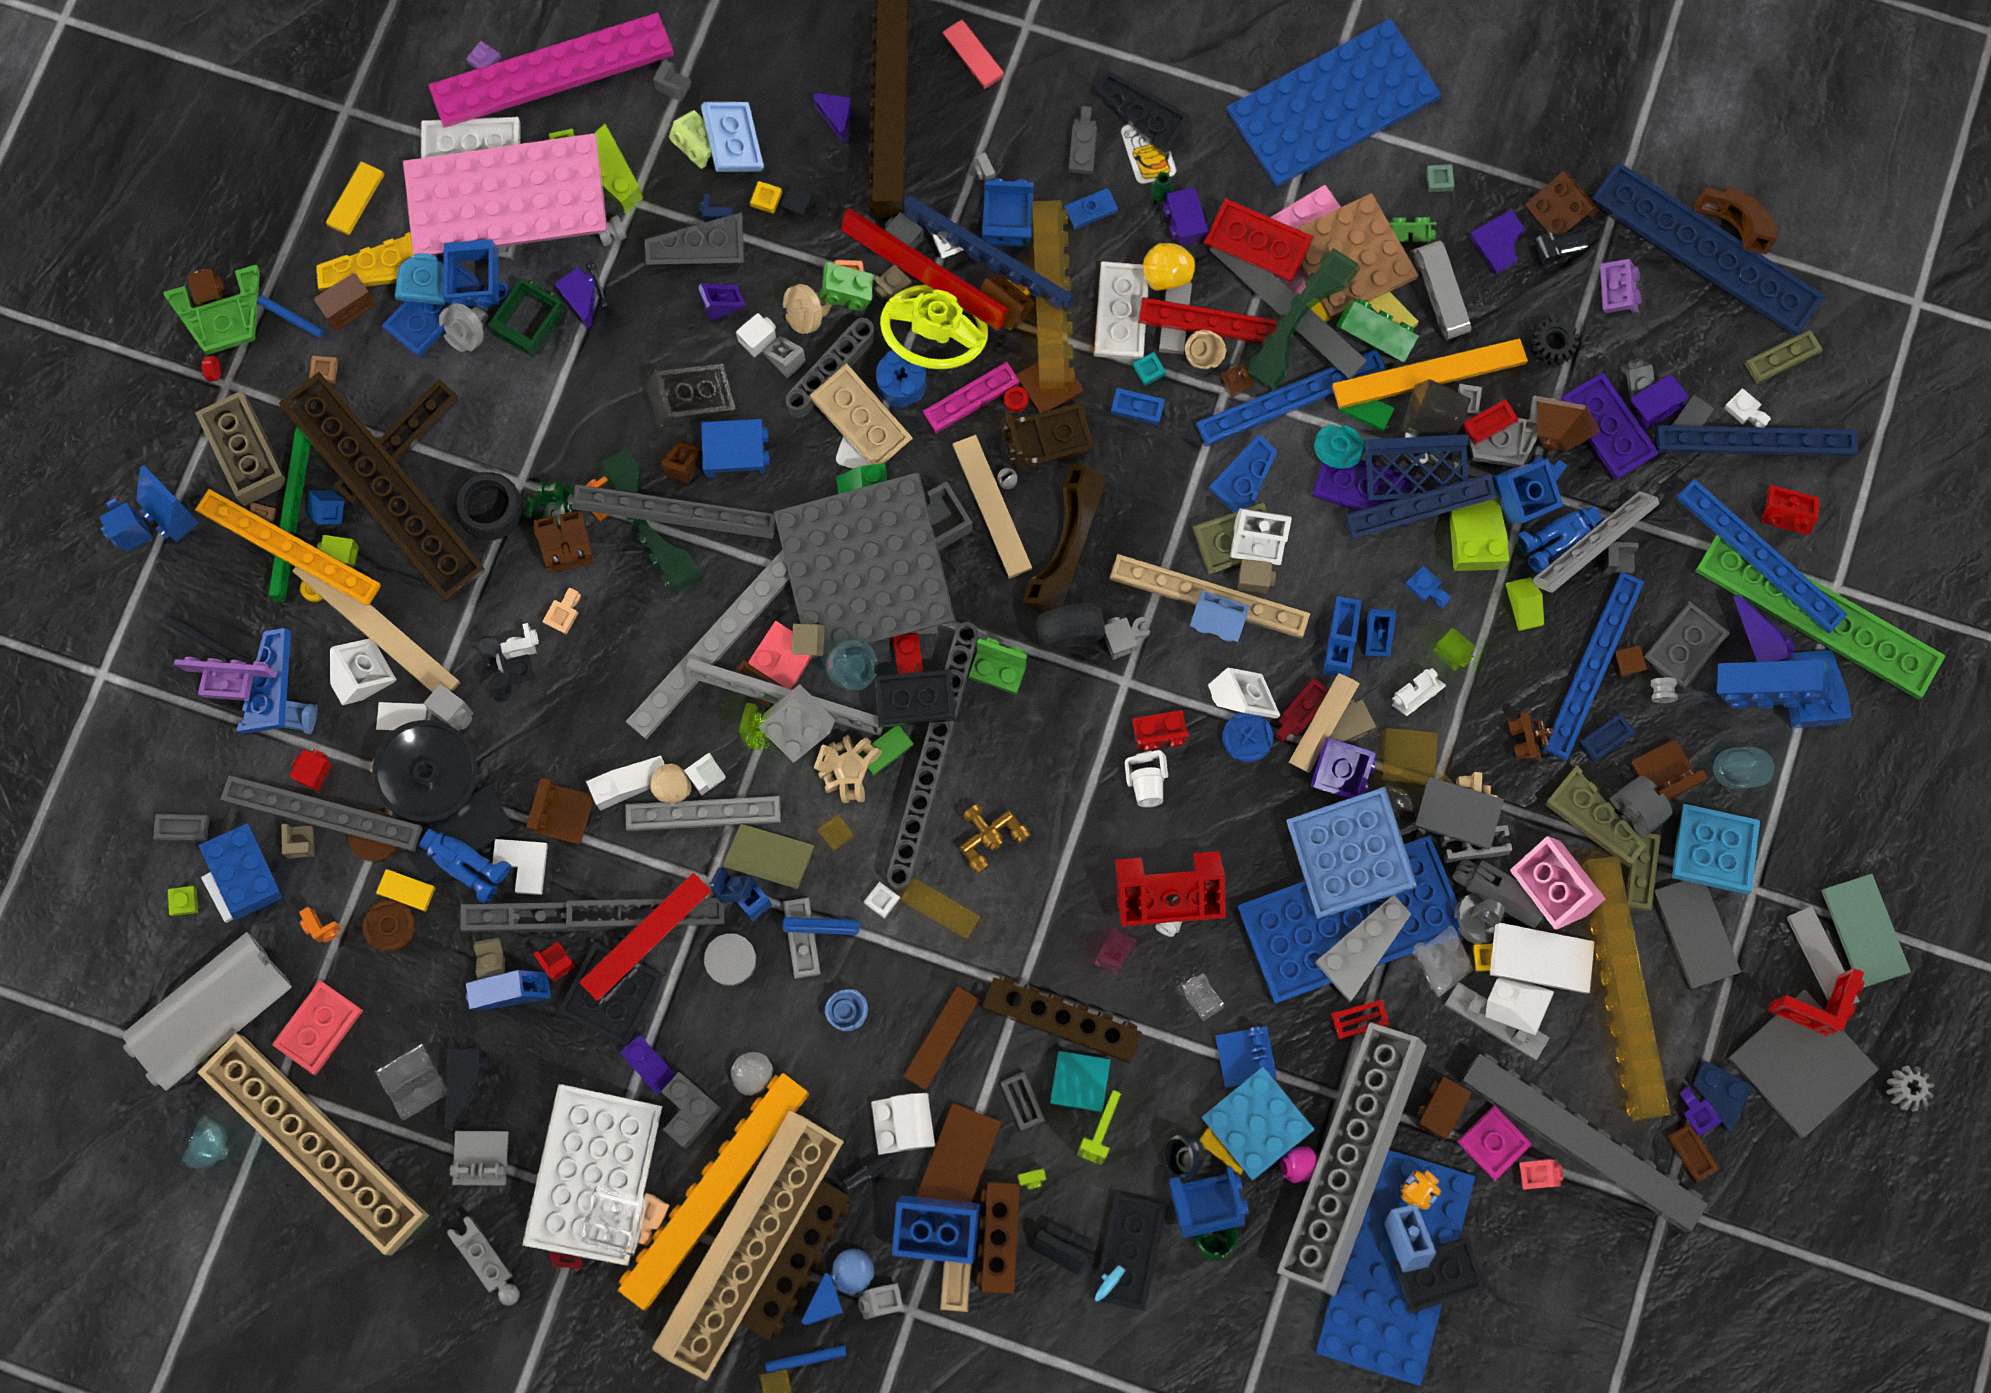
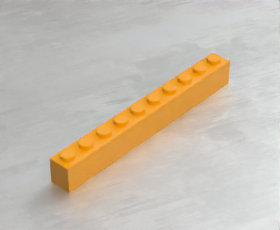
[618,1073,809,1310]

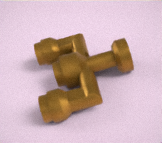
[959,804,1031,875]

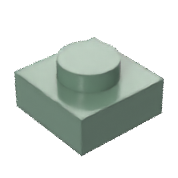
[1426,164,1454,192]

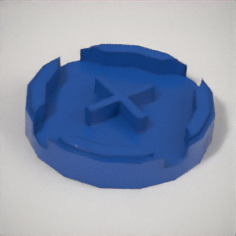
[1222,712,1273,763]

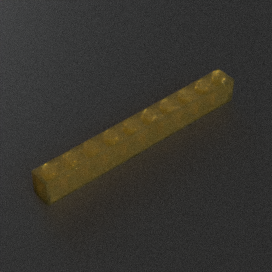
[1582,856,1671,1122]

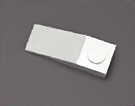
[586,756,665,811]

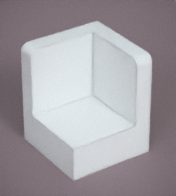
[684,753,726,796]

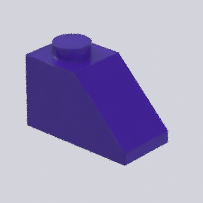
[555,267,597,329]
[620,1035,676,1095]

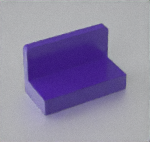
[1630,374,1689,431]

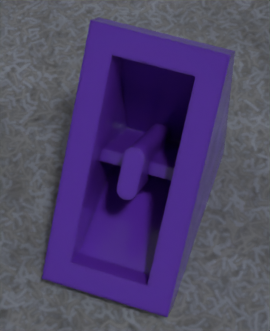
[813,93,852,142]
[698,284,746,321]

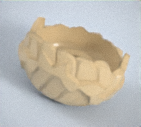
[1184,330,1227,369]
[650,764,691,805]

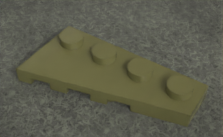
[1545,765,1646,868]

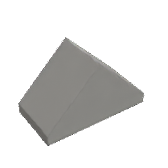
[762,336,806,379]

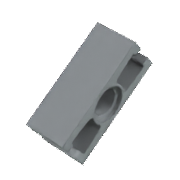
[1440,825,1512,863]

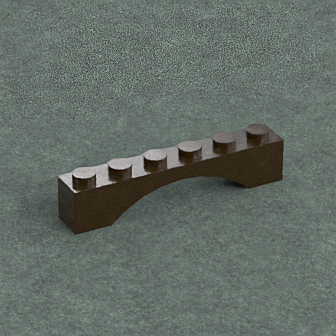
[1022,465,1107,614]

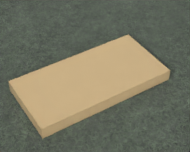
[809,363,912,465]

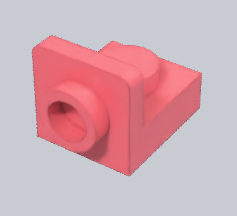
[1520,1159,1563,1189]

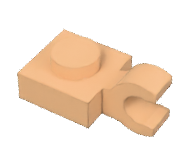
[543,587,581,635]

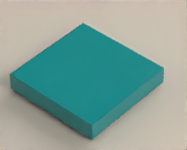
[1050,1051,1110,1112]

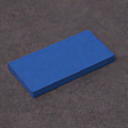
[382,260,486,358]

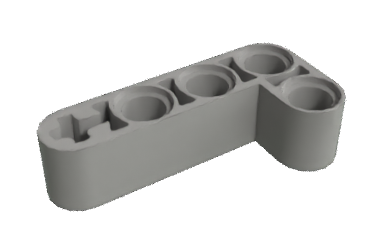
[1409,241,1471,340]

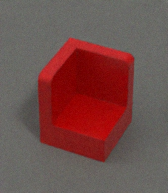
[533,942,576,982]

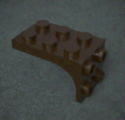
[1001,402,1094,471]

